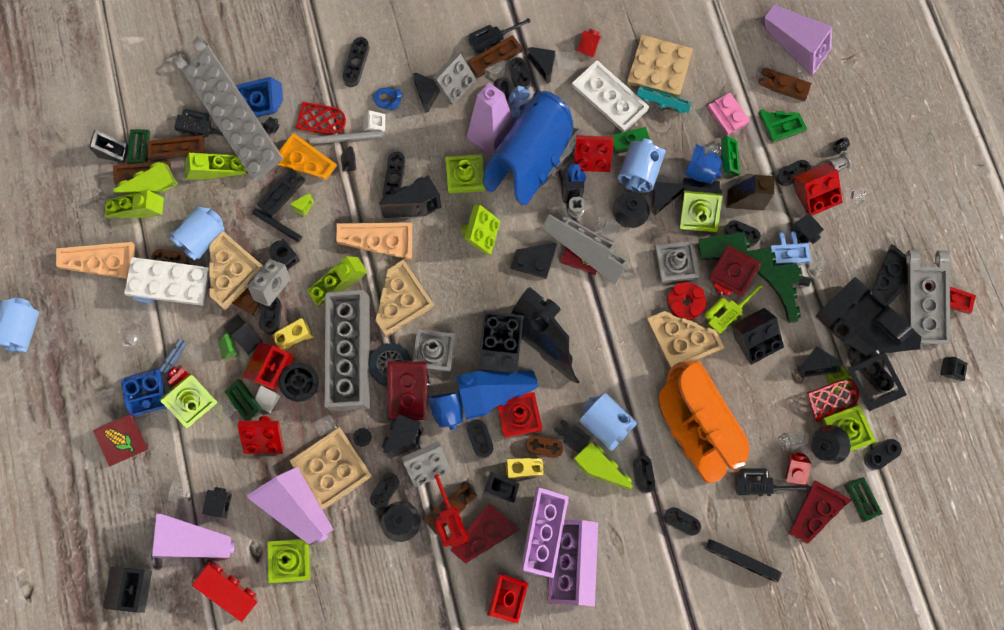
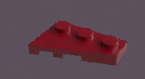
[788,480,851,544]
[450,503,520,564]

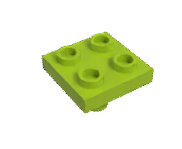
[445,154,485,194]
[679,191,723,232]
[461,205,500,255]
[160,373,218,429]
[822,405,876,452]
[267,539,311,584]

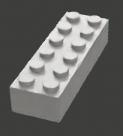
[325,290,370,411]

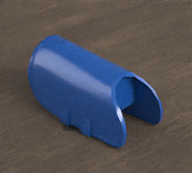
[483,91,573,205]

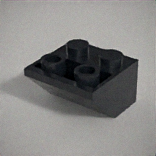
[732,308,784,365]
[382,414,424,459]
[103,567,152,613]

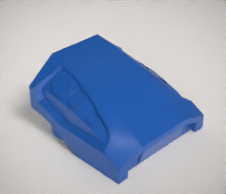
[120,368,167,417]

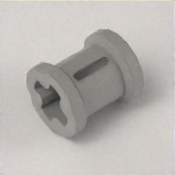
[826,152,852,171]
[568,197,585,219]

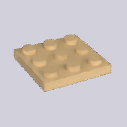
[627,35,693,98]
[290,427,373,510]

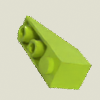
[184,153,246,180]
[113,162,178,194]
[105,190,164,218]
[307,256,367,306]
[573,442,633,491]

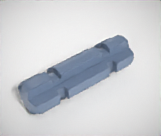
[159,339,188,375]

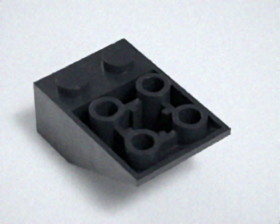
[378,176,441,218]
[478,311,524,373]

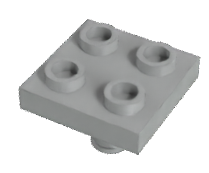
[433,52,477,105]
[655,241,700,283]
[412,329,456,373]
[402,441,451,487]

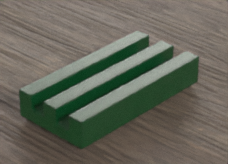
[127,129,150,164]
[224,379,263,421]
[844,477,883,522]

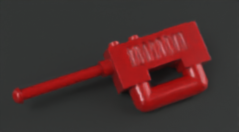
[434,474,469,548]

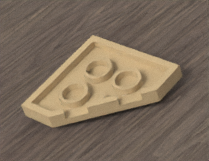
[209,231,263,310]
[376,259,435,338]
[646,311,724,369]

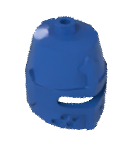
[685,144,722,184]
[428,392,463,430]

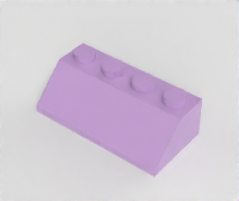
[521,487,569,578]
[548,520,598,606]

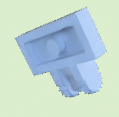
[509,86,530,123]
[770,231,811,266]

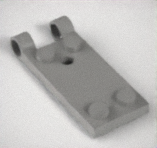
[906,250,951,344]

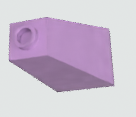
[764,4,832,75]
[467,83,514,157]
[247,467,334,544]
[152,514,234,559]

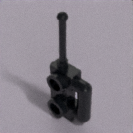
[468,18,530,53]
[174,109,224,138]
[735,468,810,496]

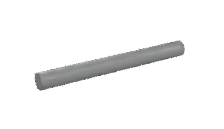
[309,130,383,145]

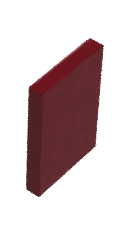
[387,361,428,420]

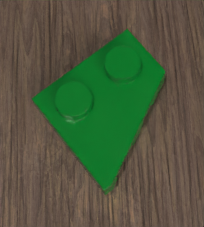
[758,109,807,143]

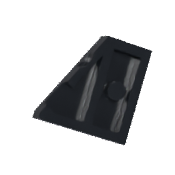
[511,243,557,279]

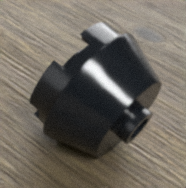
[613,192,650,228]
[279,363,319,402]
[811,425,851,465]
[380,501,421,542]

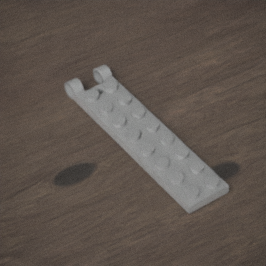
[173,36,284,182]

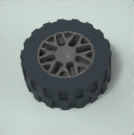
[369,343,412,387]

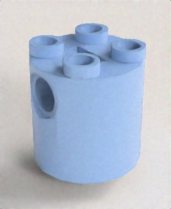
[618,138,666,193]
[169,206,225,260]
[0,298,40,353]
[579,393,638,451]

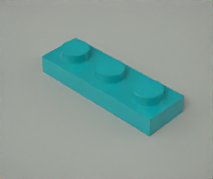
[637,86,692,113]

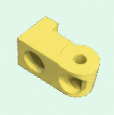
[273,318,313,350]
[505,458,544,480]

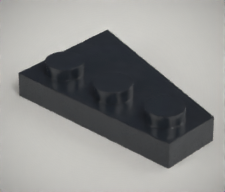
[871,244,908,306]

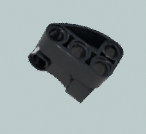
[815,277,921,356]
[511,287,580,384]

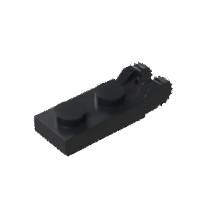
[257,169,305,217]

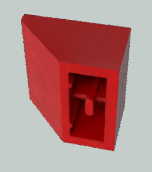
[793,163,843,216]
[242,343,294,393]

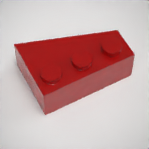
[191,559,258,622]

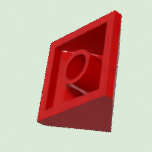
[487,574,529,624]

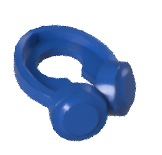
[374,88,402,111]
[568,164,587,182]

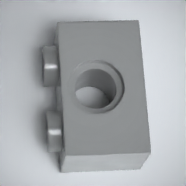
[247,259,291,306]

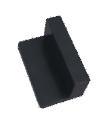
[562,168,584,203]
[682,178,722,200]

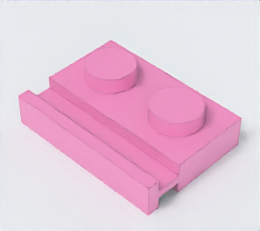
[707,93,750,136]

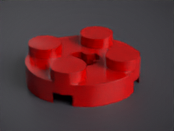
[667,282,706,321]

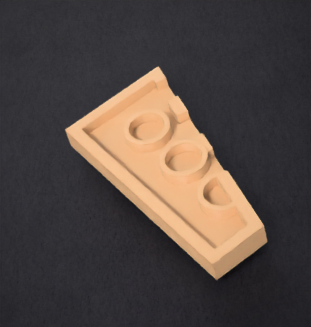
[336,223,412,260]
[56,242,135,279]

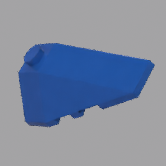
[236,77,283,117]
[456,371,539,420]

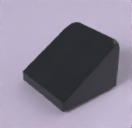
[341,146,356,172]
[941,357,968,381]

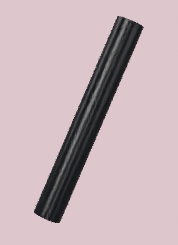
[252,208,302,243]

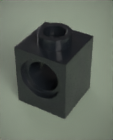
[790,213,824,245]
[268,238,300,271]
[202,487,232,519]

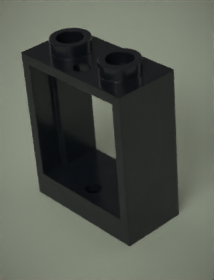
[847,350,907,412]

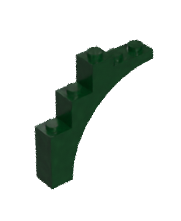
[698,232,803,323]

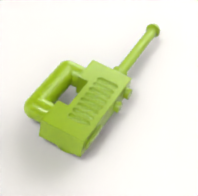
[704,283,763,335]

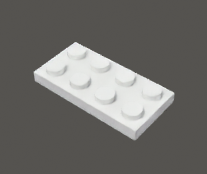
[572,60,649,132]
[124,257,209,306]

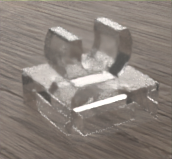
[166,480,189,502]

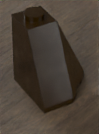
[727,174,774,211]

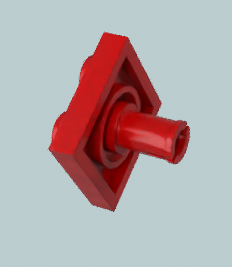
[574,135,614,172]
[497,392,543,439]
[237,416,284,454]

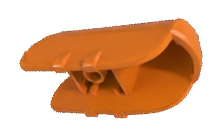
[658,360,749,483]

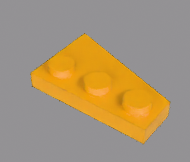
[277,133,337,180]

